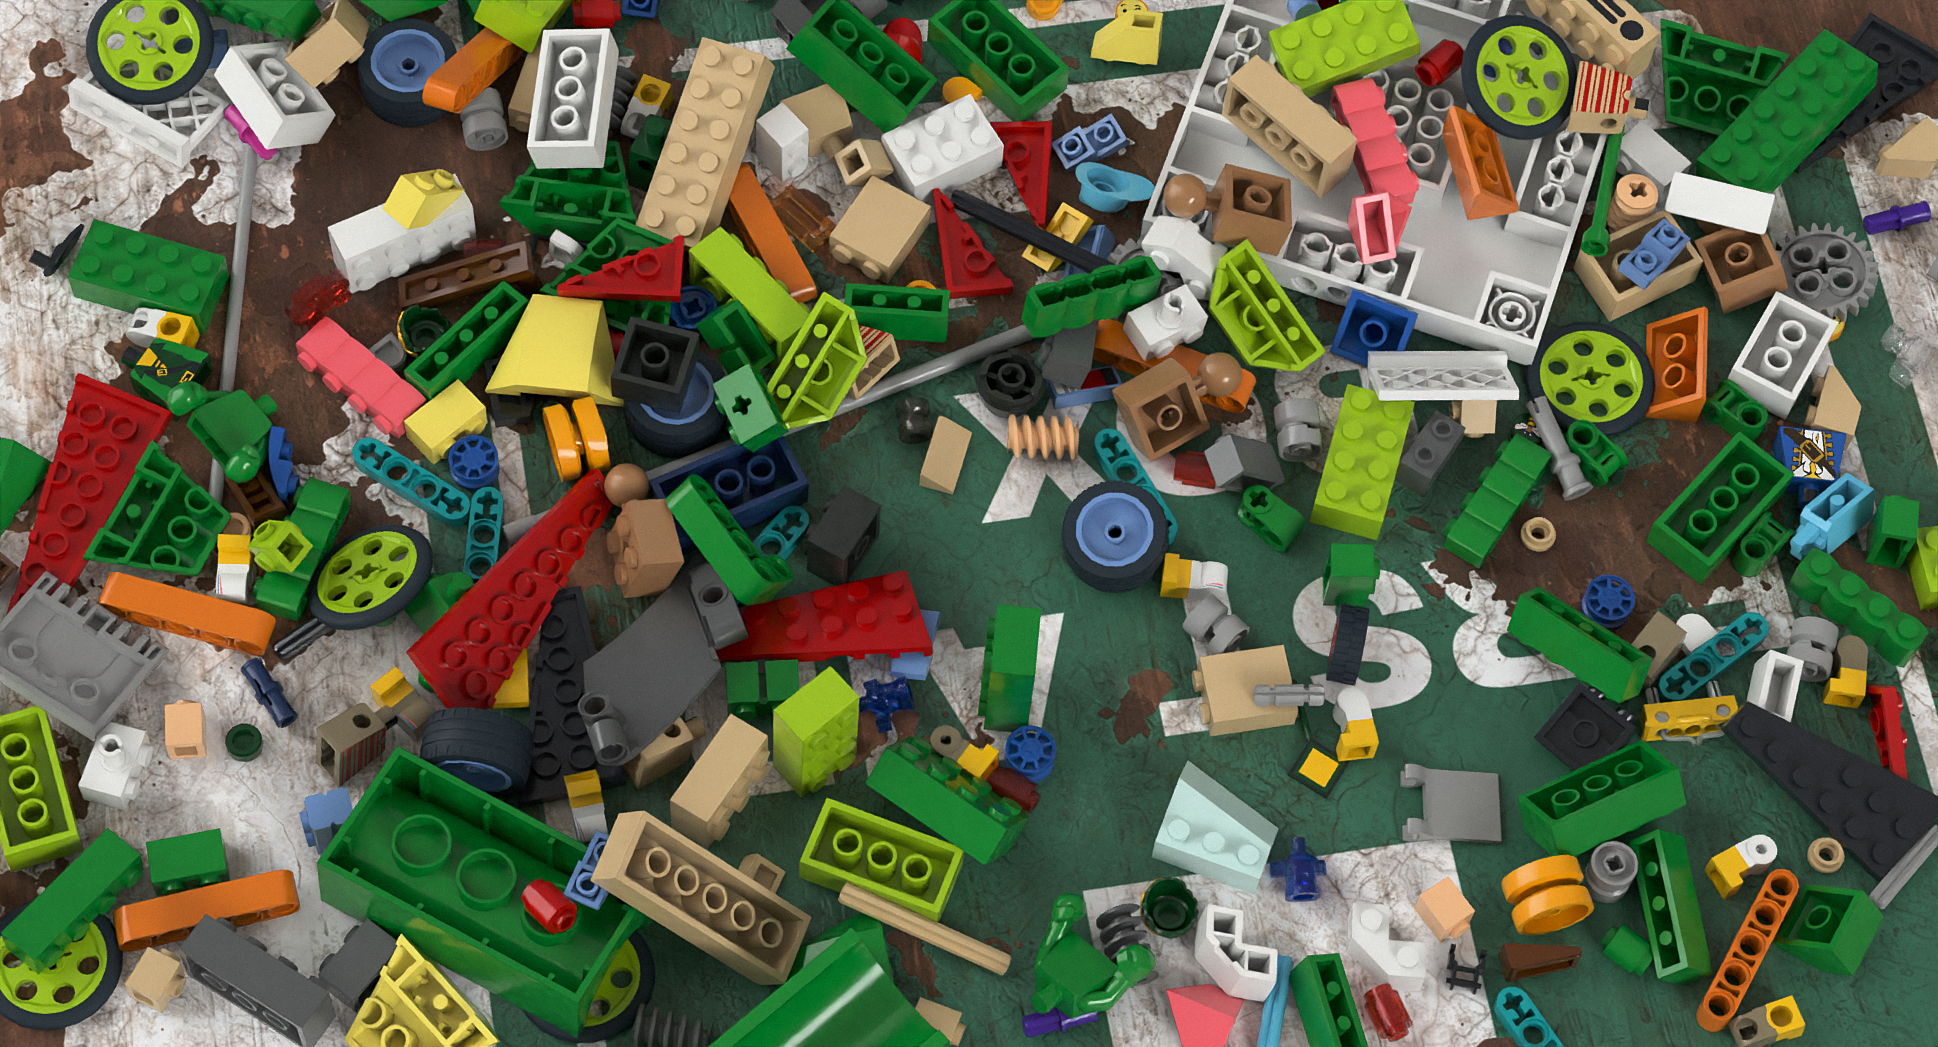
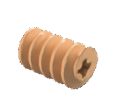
[1607,173,1658,234]
[1007,414,1079,461]

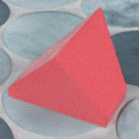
[1347,190,1412,264]
[1166,984,1245,1047]

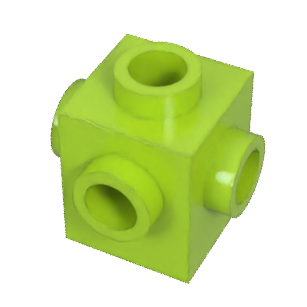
[247,520,313,573]

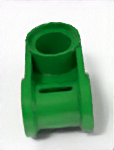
[1701,379,1768,443]
[1564,419,1628,487]
[1237,485,1306,552]
[1732,510,1796,578]

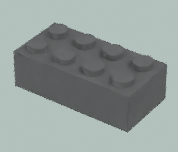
[178,914,336,1047]

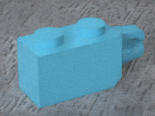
[1790,473,1874,561]

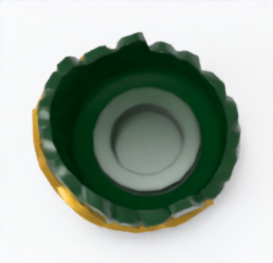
[397,304,451,358]
[1140,876,1199,939]

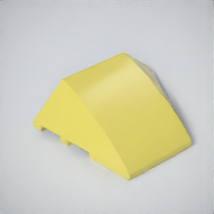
[485,294,624,407]
[344,934,500,1047]

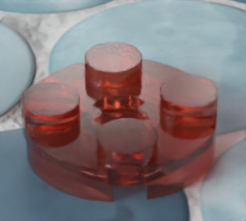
[285,268,352,330]

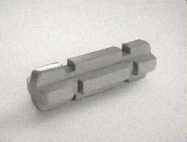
[1253,684,1325,706]

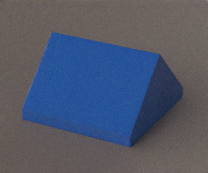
[1330,288,1418,367]

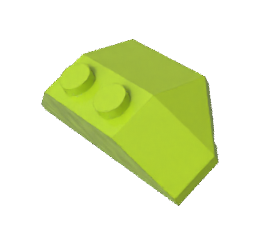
[1208,239,1326,372]
[767,292,868,430]

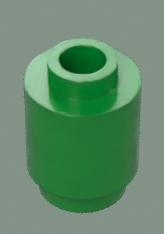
[1600,924,1653,976]

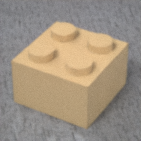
[285,0,370,89]

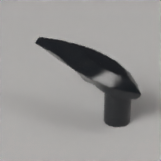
[29,224,85,277]

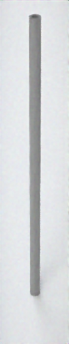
[209,149,257,506]

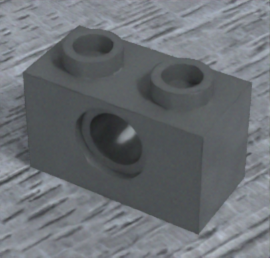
[1395,410,1466,497]

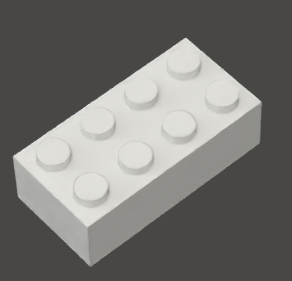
[527,29,619,169]
[328,174,477,294]

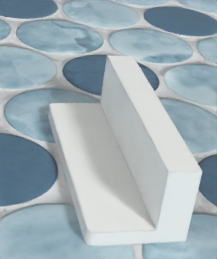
[1665,171,1777,235]

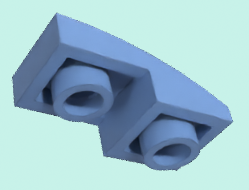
[1052,113,1130,172]
[1617,218,1691,290]
[890,609,940,681]
[564,830,609,911]

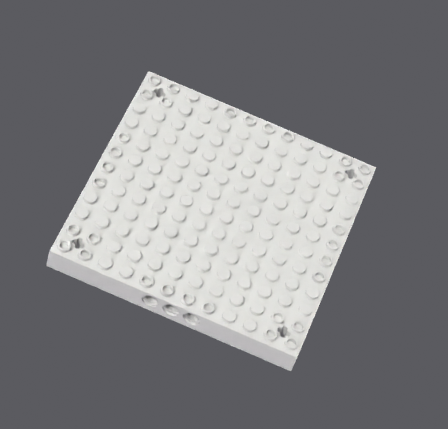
[1140,0,1646,366]

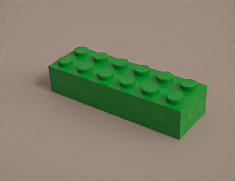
[1696,29,1878,194]

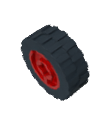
[1326,603,1370,686]

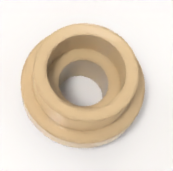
[1520,517,1556,552]
[1807,838,1844,873]

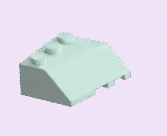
[1152,761,1279,895]

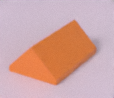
[1442,105,1519,220]
[1645,306,1708,423]

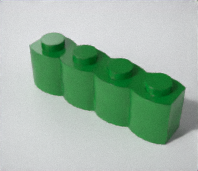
[1021,256,1162,338]
[1442,433,1553,569]
[253,477,352,622]
[1789,548,1929,668]

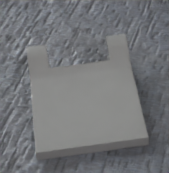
[1400,764,1502,844]

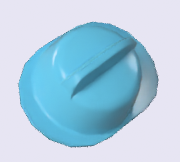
[1075,162,1155,213]

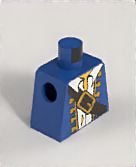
[1773,426,1846,510]

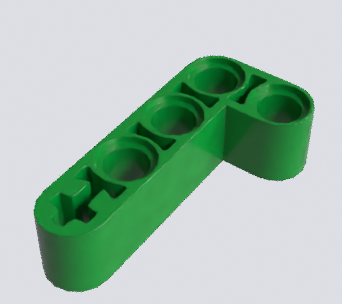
[666,474,794,606]

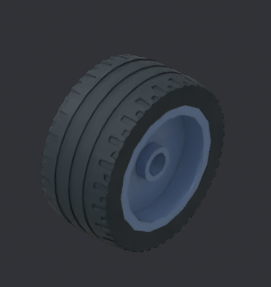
[358,19,457,128]
[624,350,727,458]
[1062,480,1169,593]
[419,707,534,797]

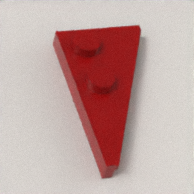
[989,121,1053,230]
[932,188,1013,299]
[557,235,685,302]
[1865,683,1908,781]

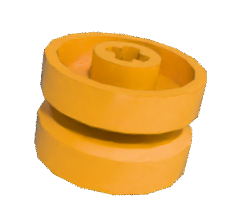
[542,396,611,482]
[1501,855,1595,936]

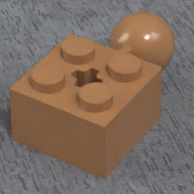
[1163,163,1292,256]
[1694,219,1788,314]
[1112,352,1242,462]
[604,463,684,598]

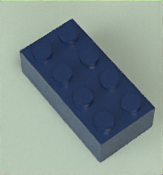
[649,435,809,555]

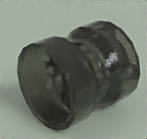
[895,397,933,444]

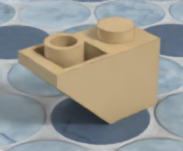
[1874,117,1938,179]
[1804,365,1862,451]

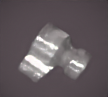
[1879,323,1937,389]

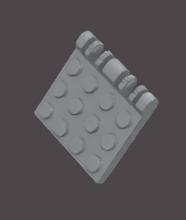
[0,571,169,741]

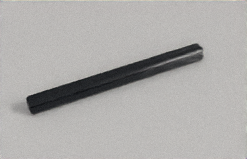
[950,190,1116,273]

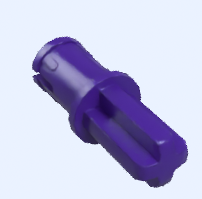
[1863,200,1931,235]
[1022,1007,1097,1037]

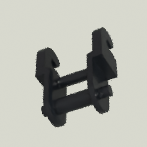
[1446,944,1487,995]

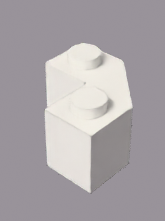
[1141,215,1229,300]
[1346,902,1426,992]
[1194,904,1278,1002]

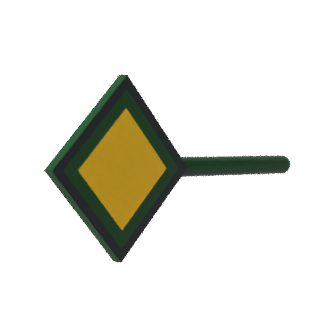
[1288,679,1349,799]

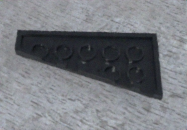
[1794,13,1938,174]
[518,586,626,809]
[1720,701,1938,881]

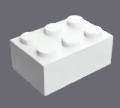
[214,41,336,149]
[881,94,1004,202]
[1728,291,1838,420]

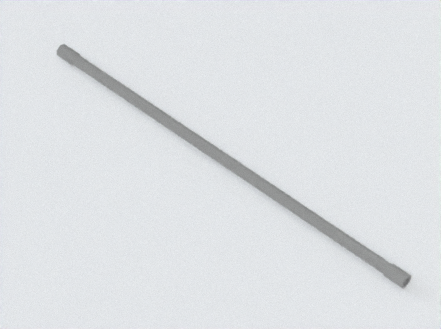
[502,324,1037,546]

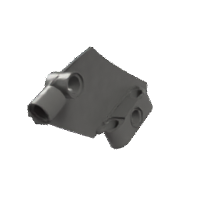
[578,553,749,766]

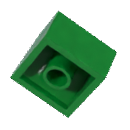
[1774,884,1884,976]

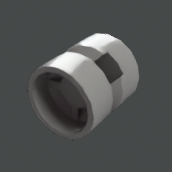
[459,87,508,151]
[1273,398,1324,462]
[1182,594,1250,655]
[1786,616,1839,682]
[1582,841,1638,904]

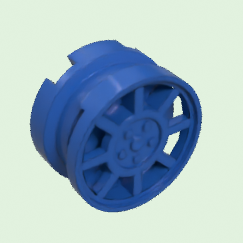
[669,286,717,341]
[448,435,500,492]
[1581,575,1635,630]
[1004,725,1056,783]

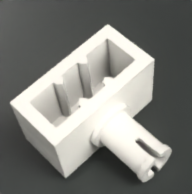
[1123,284,1208,361]
[78,722,153,811]

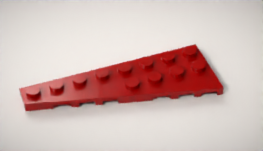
[6,373,173,615]
[406,469,613,710]
[716,570,933,662]

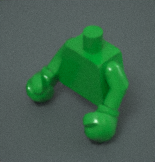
[166,381,277,483]
[370,571,473,693]
[1031,893,1156,1018]

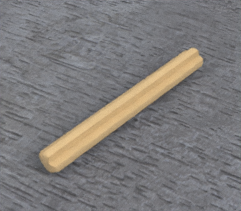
[838,883,1011,975]

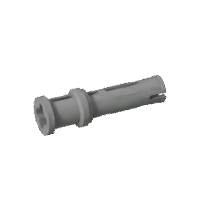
[1525,396,1593,501]

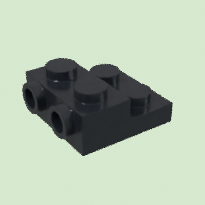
[1534,682,1638,771]

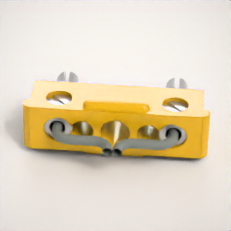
[1639,681,1738,747]

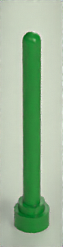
[1581,124,1625,257]

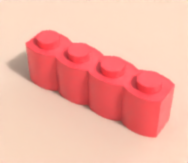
[1330,77,1419,204]
[296,316,427,439]

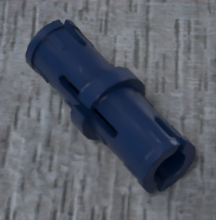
[241,658,298,728]

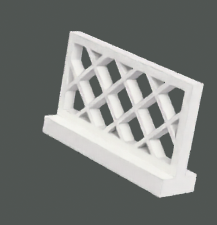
[68,42,230,169]
[1367,351,1519,400]

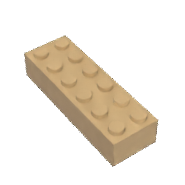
[636,37,775,252]
[590,810,811,985]

